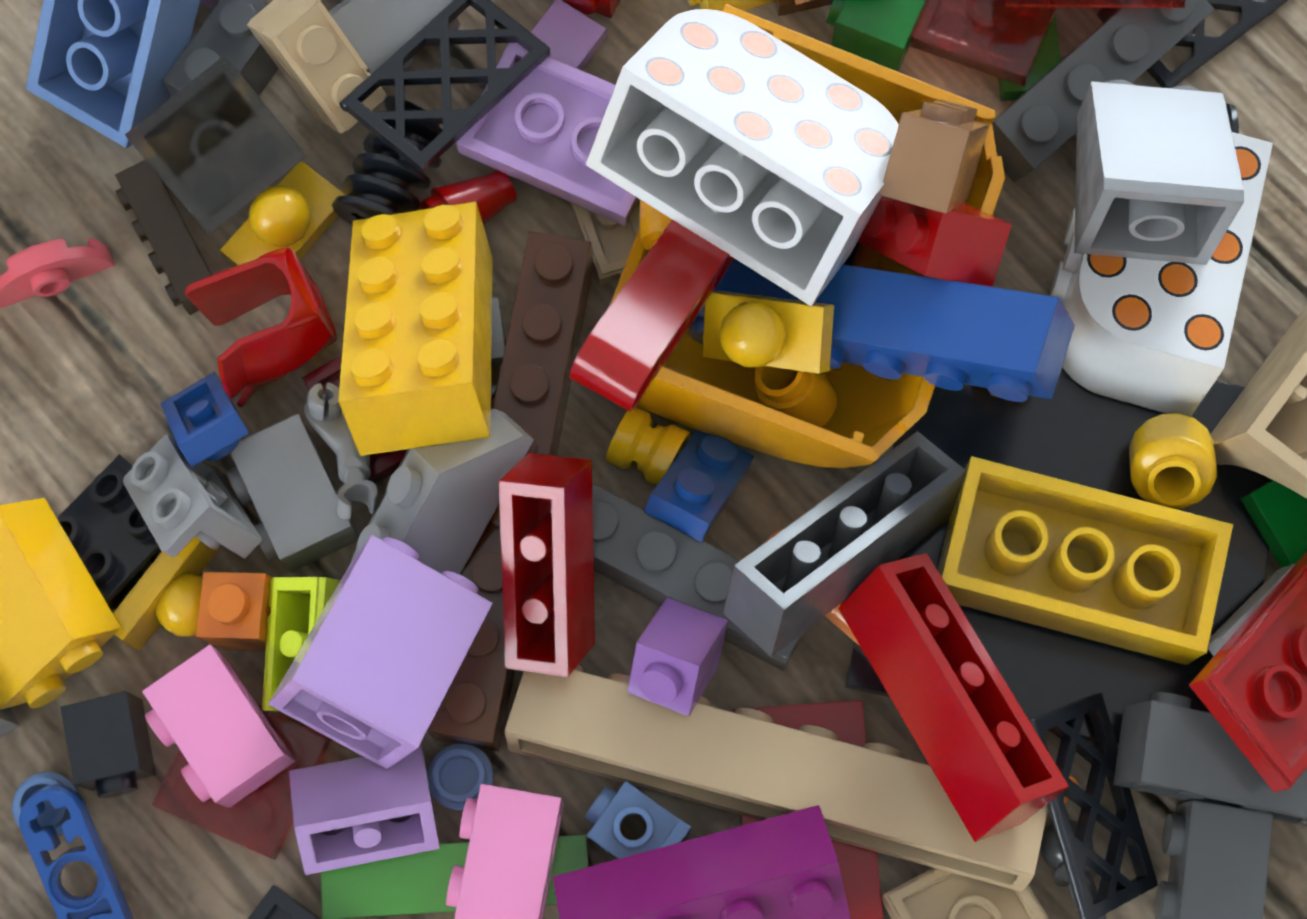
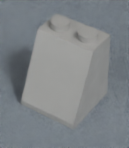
[1074,80,1244,265]

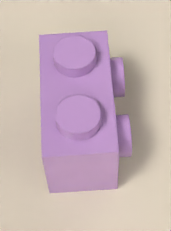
[289,745,440,875]

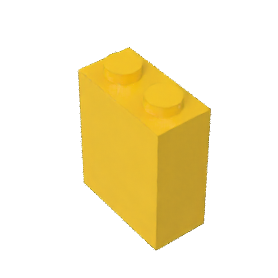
[0,498,121,710]

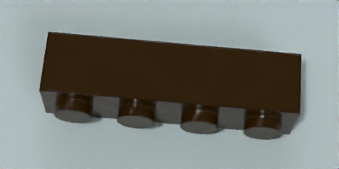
[115,157,212,315]

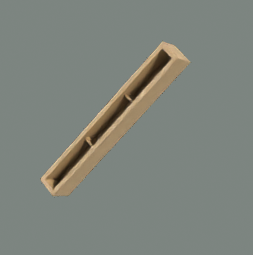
[504,664,1048,892]

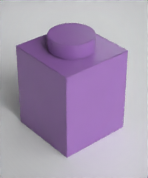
[627,597,728,716]

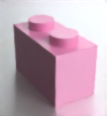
[142,644,296,808]
[446,784,564,919]

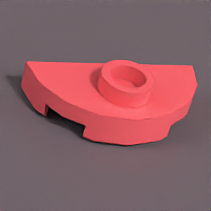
[0,238,115,309]

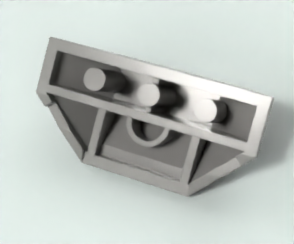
[351,409,534,575]

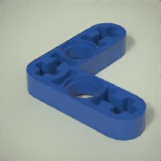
[19,784,134,919]

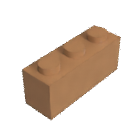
[879,99,989,214]

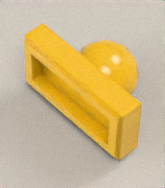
[219,160,345,266]
[702,290,834,374]
[113,536,219,651]

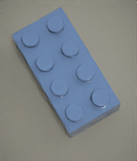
[26,0,200,148]

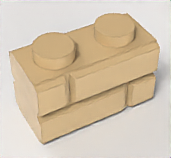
[247,0,387,134]

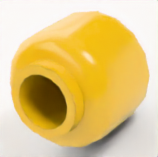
[1129,413,1217,509]

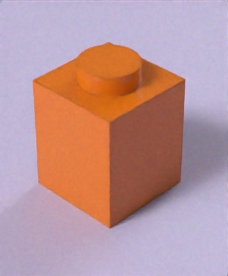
[196,572,273,651]

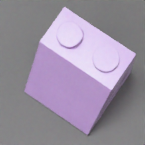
[268,535,493,769]

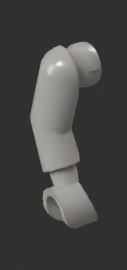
[304,383,378,520]

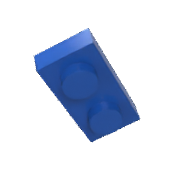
[160,372,249,467]
[644,430,754,542]

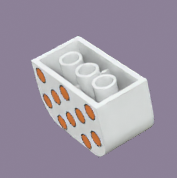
[586,9,898,306]
[1050,132,1273,417]

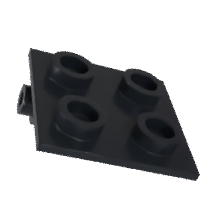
[57,454,162,611]

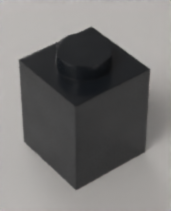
[60,691,156,798]

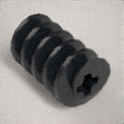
[332,96,443,226]

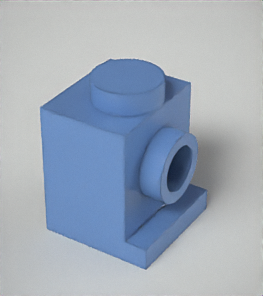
[584,781,691,859]

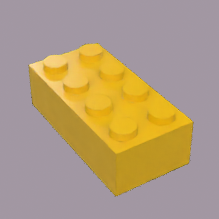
[338,202,493,456]
[937,456,1233,665]

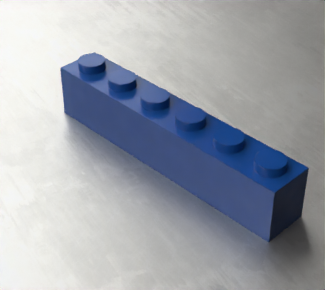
[689,259,1075,402]

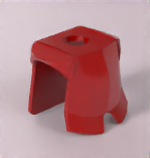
[184,247,337,407]

